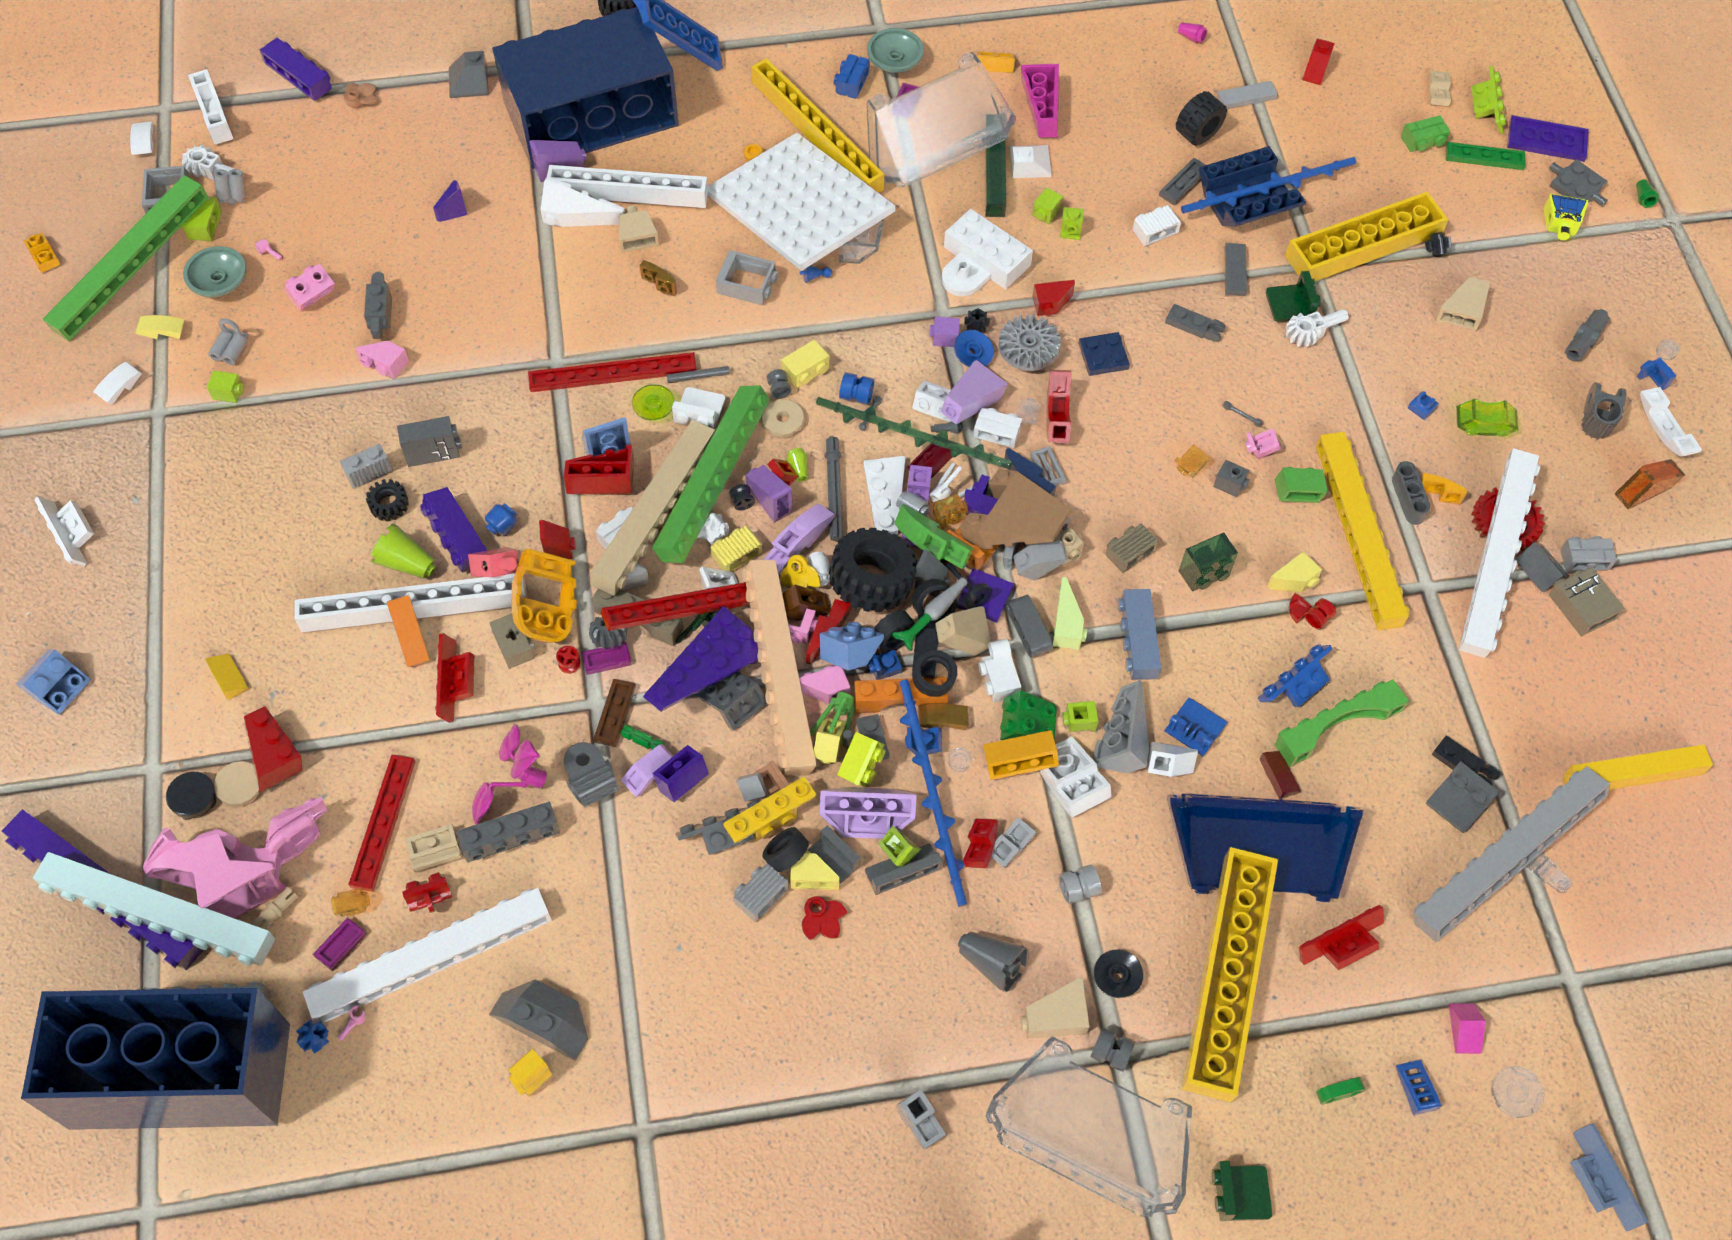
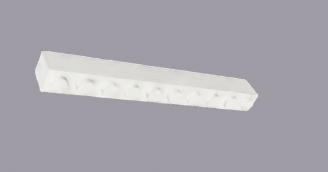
[1459,448,1540,658]
[295,574,528,632]
[303,888,552,1024]

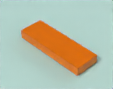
[387,595,430,667]

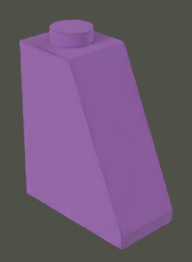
[529,140,587,182]
[745,465,793,523]

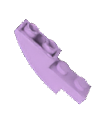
[764,504,836,577]

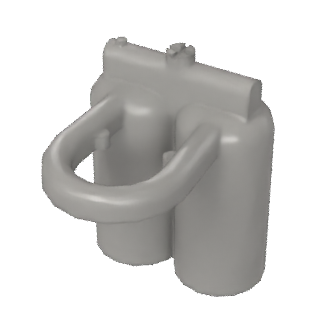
[213,169,245,205]
[208,318,249,365]

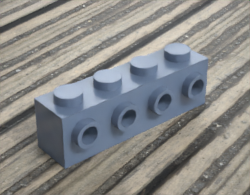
[1118,589,1161,680]

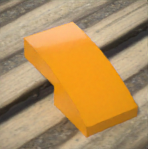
[1420,473,1467,504]

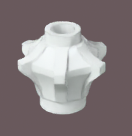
[697,513,729,544]

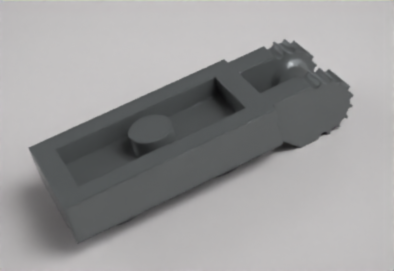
[1165,304,1226,342]

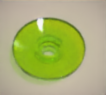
[632,384,674,421]

